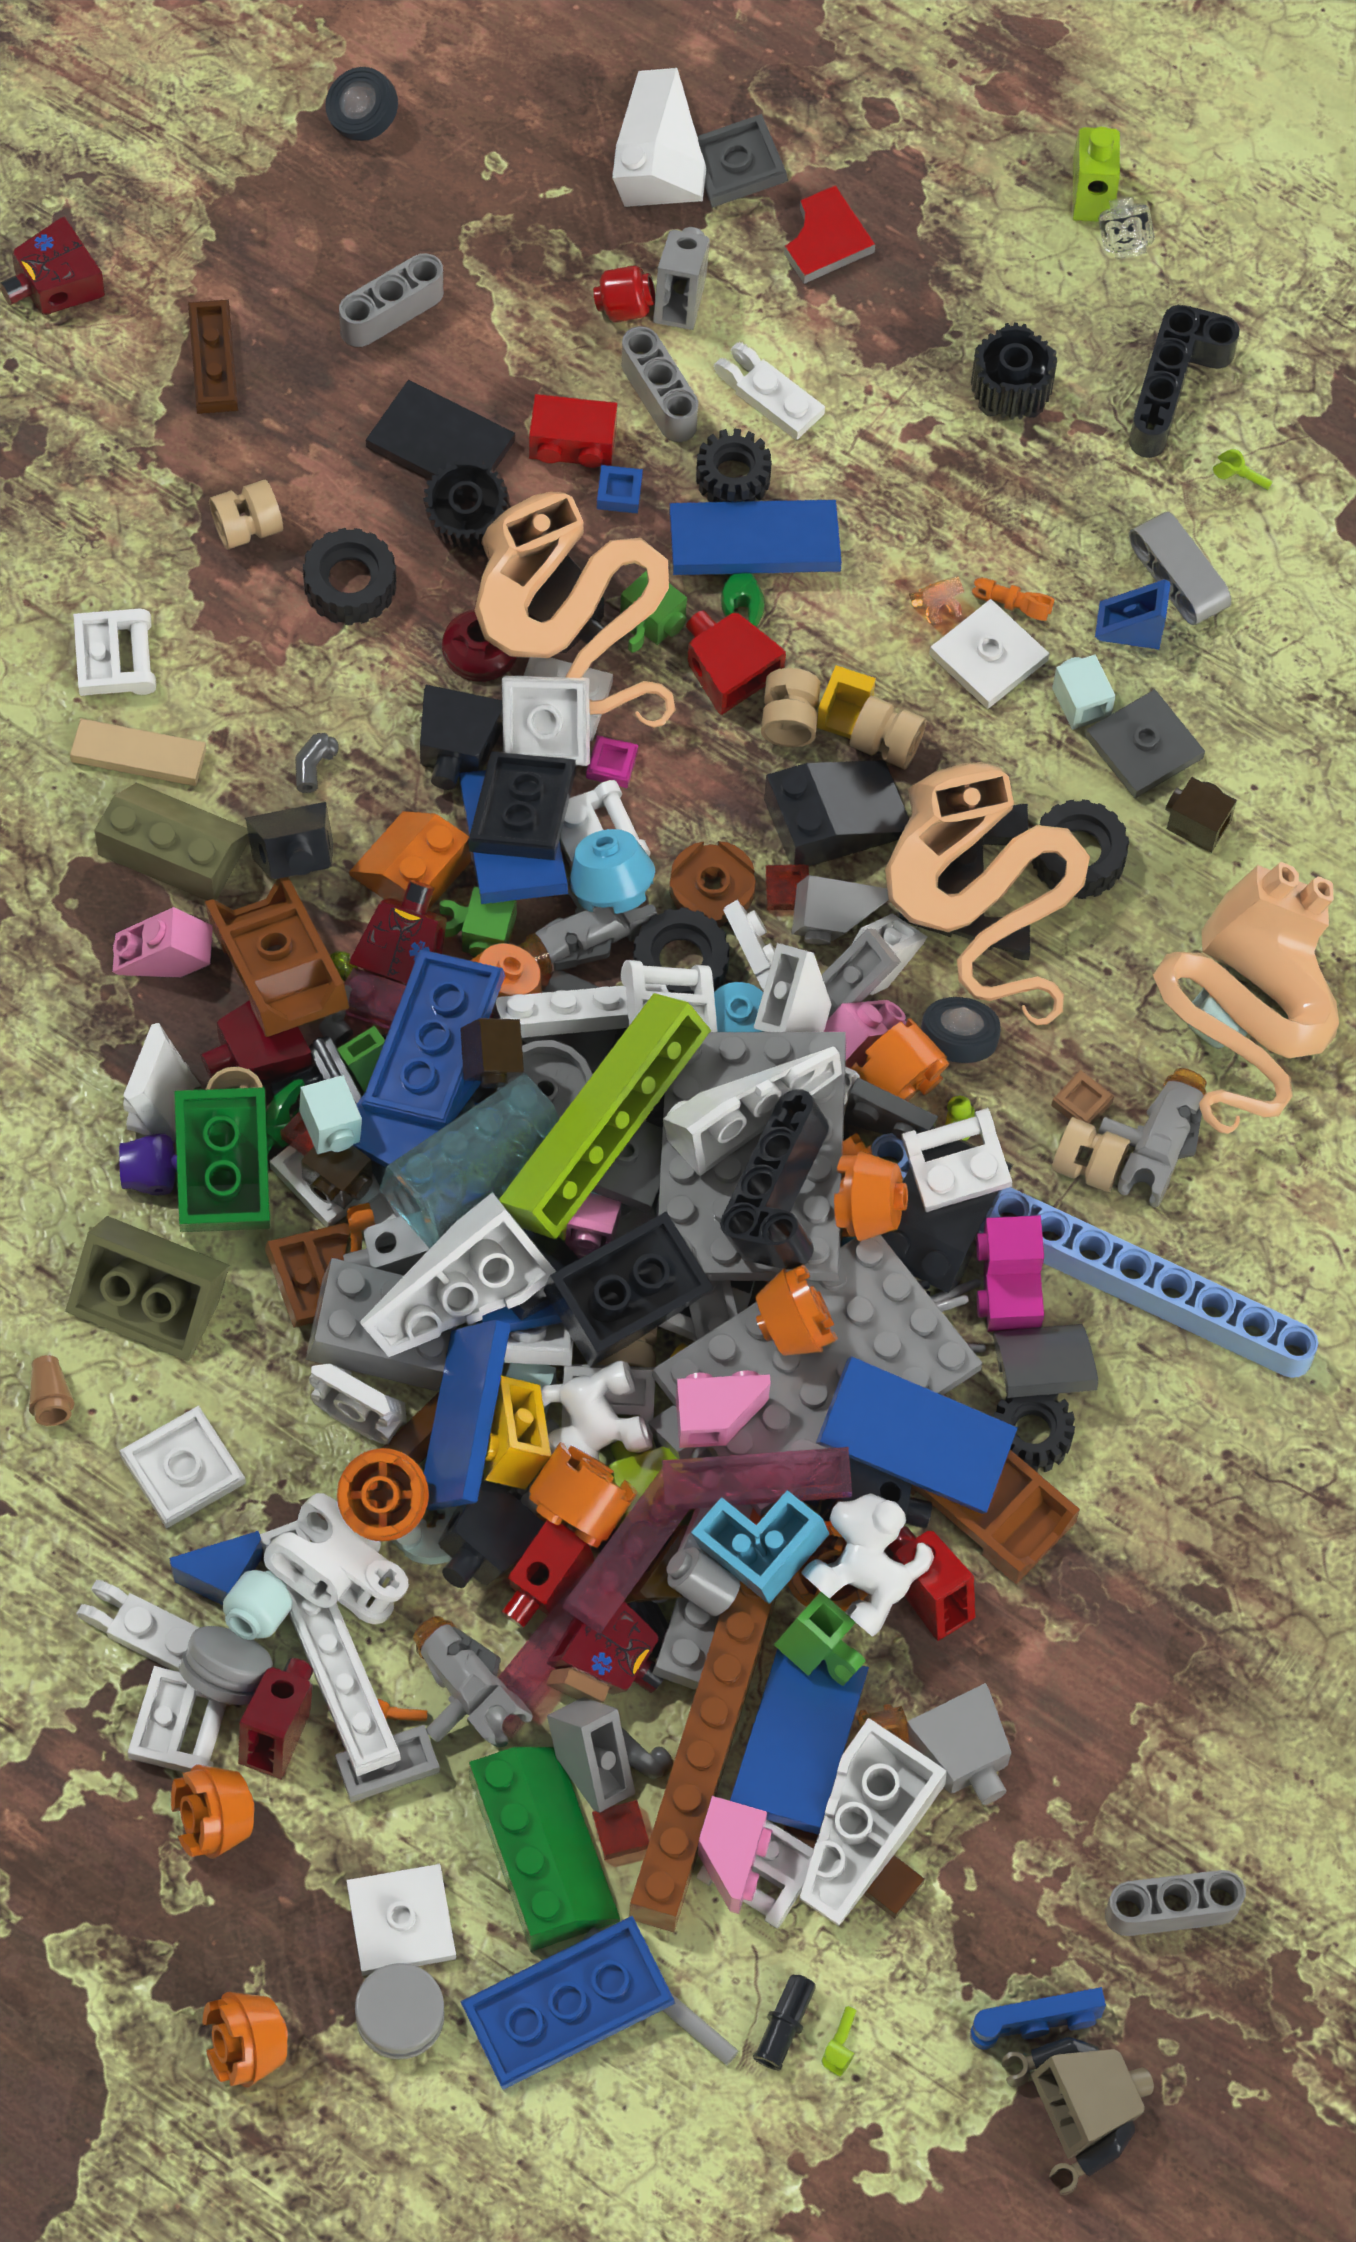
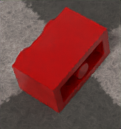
[529,394,618,468]

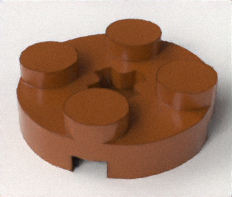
[669,841,756,928]

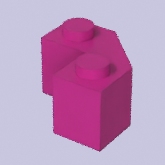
[976,1215,1044,1332]

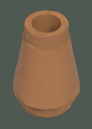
[29,1355,75,1426]

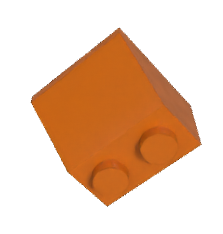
[349,811,471,910]

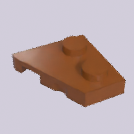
[265,1222,350,1328]

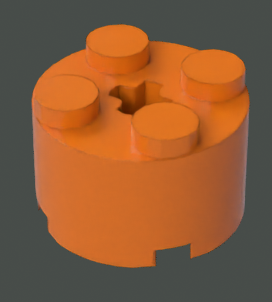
[850,1018,949,1101]
[529,1442,638,1548]

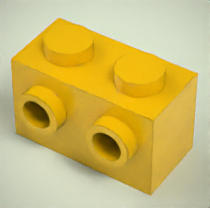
[483,1375,551,1490]

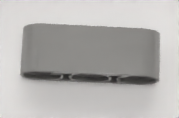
[339,253,444,347]
[621,326,698,442]
[1129,512,1231,625]
[1105,1870,1246,1936]

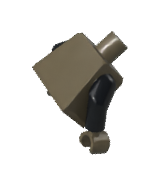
[1002,2037,1154,2195]

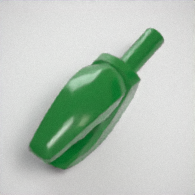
[720,573,765,627]
[266,1079,307,1154]

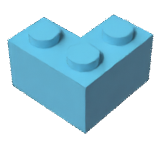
[691,1490,830,1604]

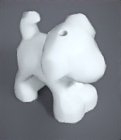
[541,1361,653,1469]
[801,1493,934,1637]

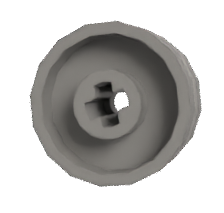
[497,1040,593,1151]

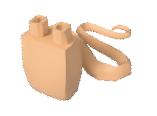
[475,492,676,728]
[885,762,1090,1025]
[1153,862,1339,1134]

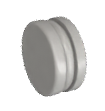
[179,1626,273,1705]
[355,1963,445,2059]

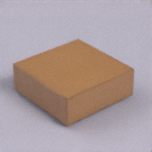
[1051,1070,1114,1125]
[546,1667,610,1702]

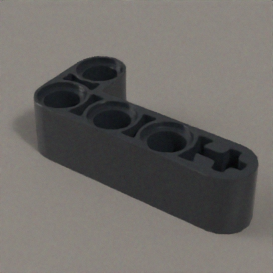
[1129,305,1240,458]
[720,1089,829,1269]

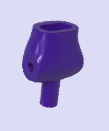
[119,1134,177,1195]

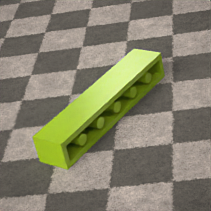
[499,993,711,1239]

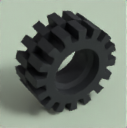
[696,428,772,502]
[994,1394,1075,1472]

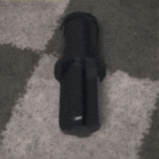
[753,1974,816,2071]

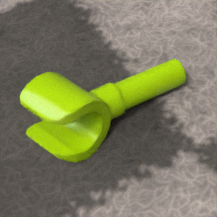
[1213,449,1273,490]
[822,2006,856,2077]

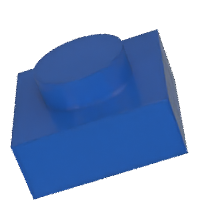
[597,465,643,514]

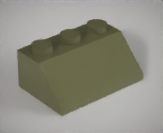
[94,782,249,901]
[65,1216,230,1361]

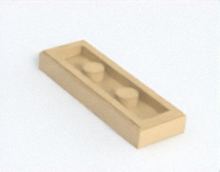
[70,718,206,786]

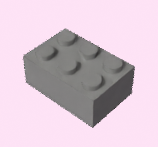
[305,1258,457,1391]

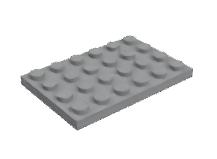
[658,1032,846,1281]
[652,1235,983,1516]

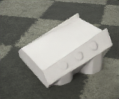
[123,1023,201,1142]
[309,1364,407,1444]

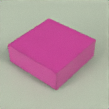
[586,735,638,788]

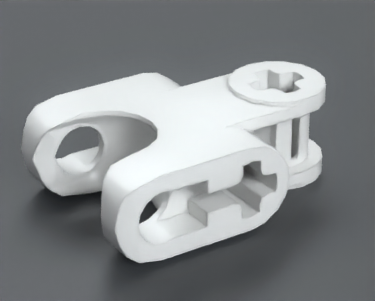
[264,1493,409,1624]

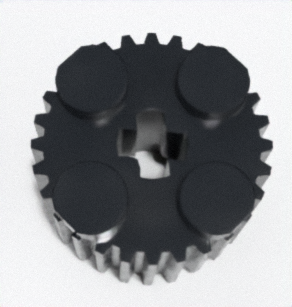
[971,322,1057,420]
[423,456,511,551]

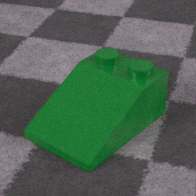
[174,1087,270,1232]

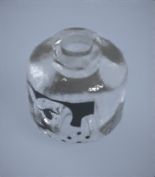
[1098,196,1155,259]

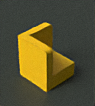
[816,665,876,739]

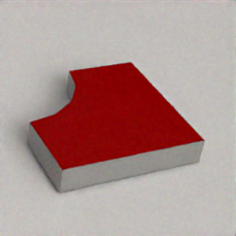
[784,185,875,284]

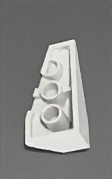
[612,68,706,207]
[663,1046,842,1176]
[360,1192,556,1357]

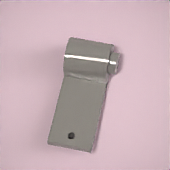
[667,1472,753,1616]

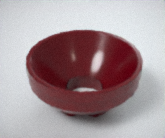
[442,609,517,682]

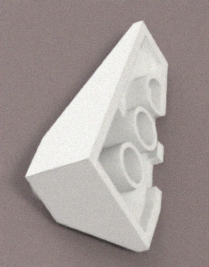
[800,1718,947,1926]

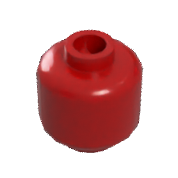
[593,266,656,322]

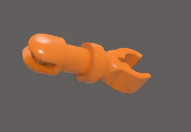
[972,577,1055,621]

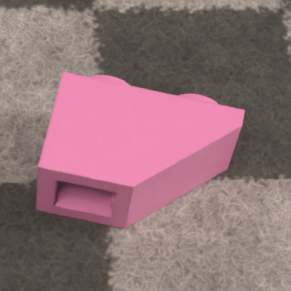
[112,907,213,977]
[824,1000,906,1068]
[565,1193,622,1259]
[676,1370,771,1448]
[698,1796,773,1914]

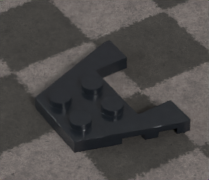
[899,804,1030,960]

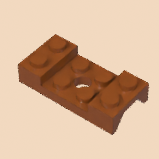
[205,877,349,1037]
[910,1394,1080,1585]

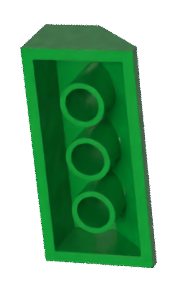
[469,1747,620,1952]

